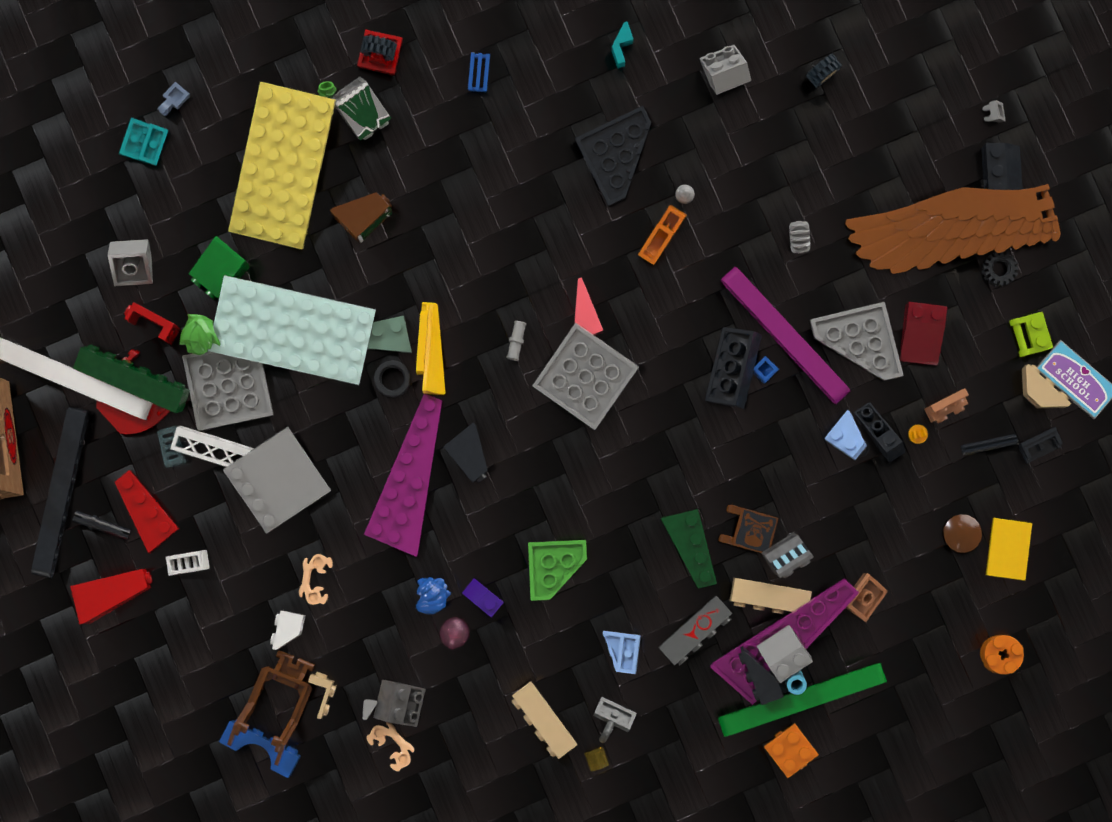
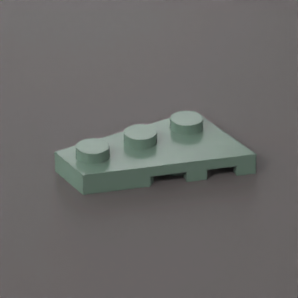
[367,316,412,353]

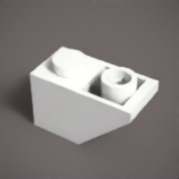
[270,611,305,650]

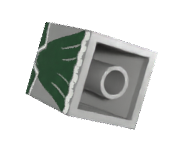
[331,77,391,140]

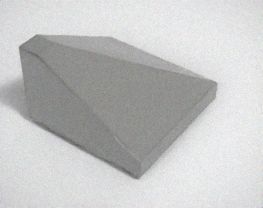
[362,699,377,720]

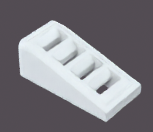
[166,550,210,576]

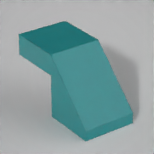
[611,22,633,68]

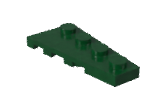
[660,509,717,588]

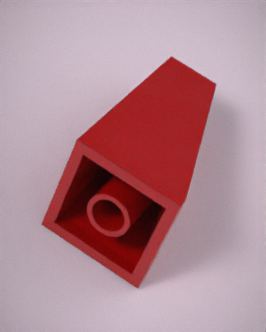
[70,569,152,624]

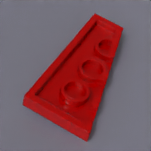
[115,470,179,553]

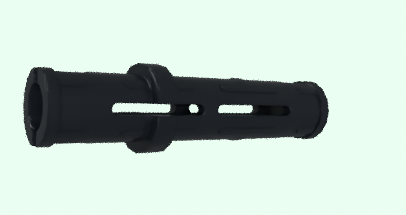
[72,511,132,541]

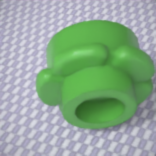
[318,81,337,98]

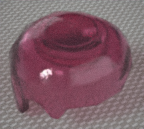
[439,617,470,649]

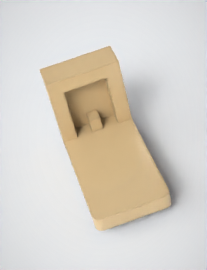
[308,672,336,719]

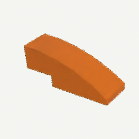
[638,205,687,265]

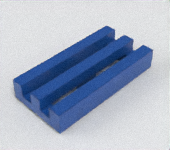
[468,52,490,92]

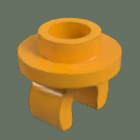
[908,425,928,444]

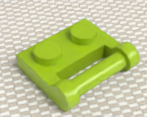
[1009,311,1053,357]

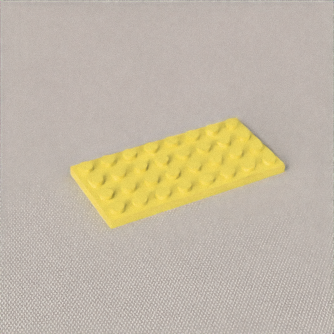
[228,82,336,249]

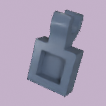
[158,82,190,116]

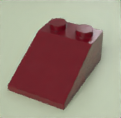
[899,302,947,366]

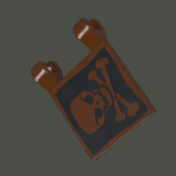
[719,505,778,553]

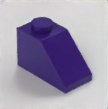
[462,578,504,617]

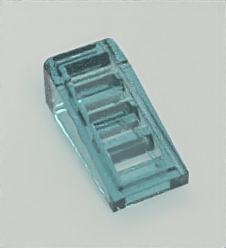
[157,426,186,468]

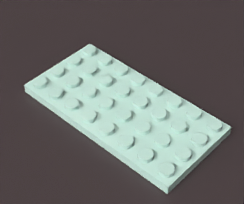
[208,275,376,385]

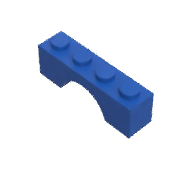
[219,719,301,778]

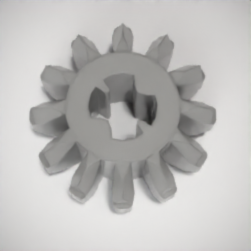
[789,221,810,254]

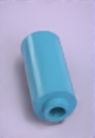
[784,670,807,695]

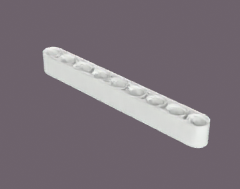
[0,338,153,420]

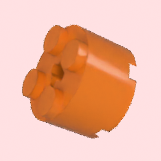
[980,635,1024,674]

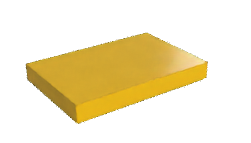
[986,518,1032,581]

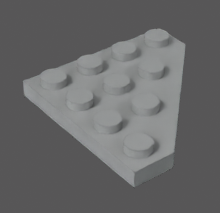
[810,302,904,381]

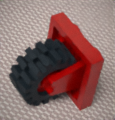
[357,30,403,76]

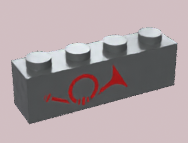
[658,596,732,665]

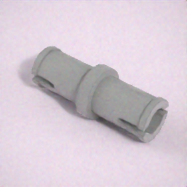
[507,321,526,361]

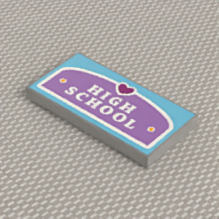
[1037,340,1112,419]

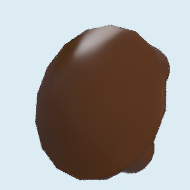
[943,514,982,553]

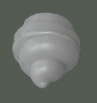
[675,185,695,204]

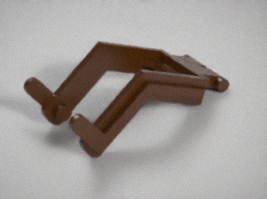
[227,650,315,766]

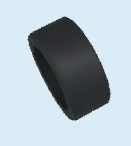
[374,360,411,398]

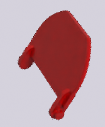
[96,349,170,434]

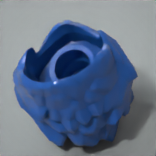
[416,578,451,614]

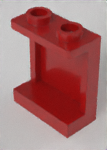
[124,302,181,345]

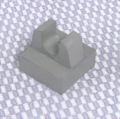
[983,100,1005,123]

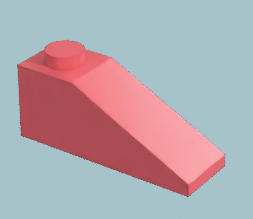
[574,277,603,336]

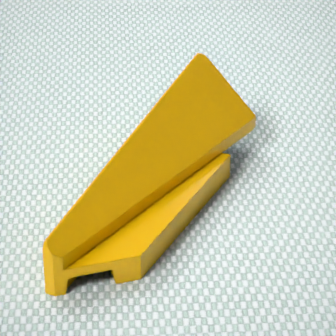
[416,302,445,395]

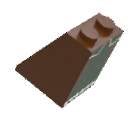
[330,192,393,244]

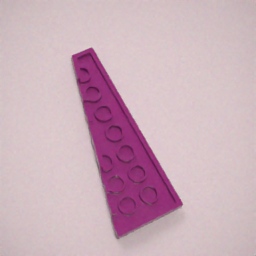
[364,394,442,557]
[710,579,859,705]

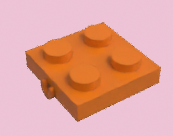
[764,723,819,778]

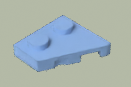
[825,410,867,460]
[603,631,641,674]

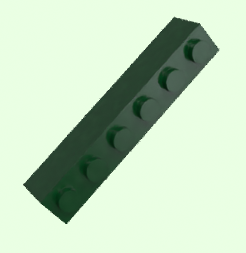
[73,345,190,413]

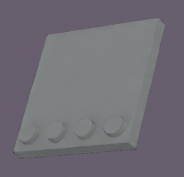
[533,323,639,430]
[182,351,274,431]
[223,427,331,534]

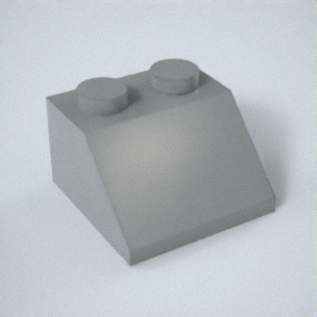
[108,239,153,286]
[757,625,813,683]

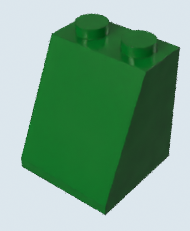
[189,236,251,300]

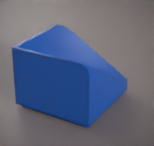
[753,356,779,384]

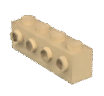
[730,578,812,614]
[512,681,577,759]

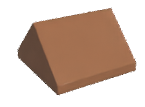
[846,573,888,622]

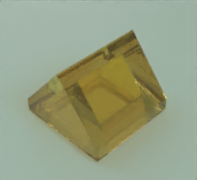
[585,747,609,771]

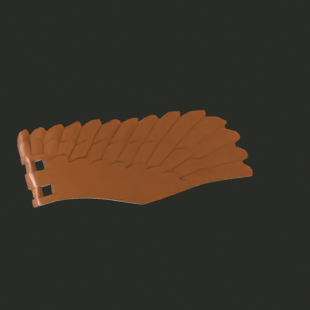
[845,184,1061,274]

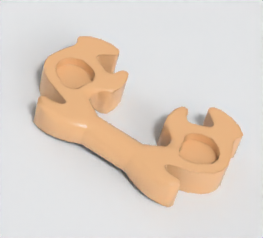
[299,554,333,605]
[367,722,414,771]

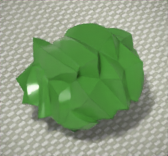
[179,314,221,355]

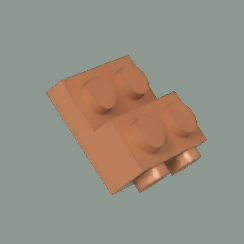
[924,388,969,423]

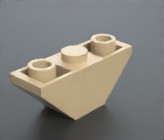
[1022,364,1071,409]

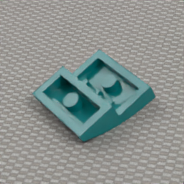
[119,118,168,166]

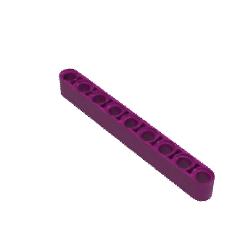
[721,267,850,404]

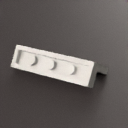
[170,425,254,467]

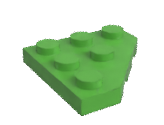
[528,540,587,601]

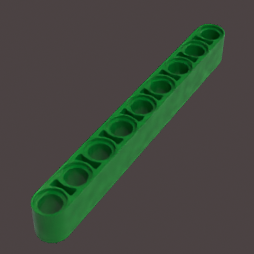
[718,663,887,737]

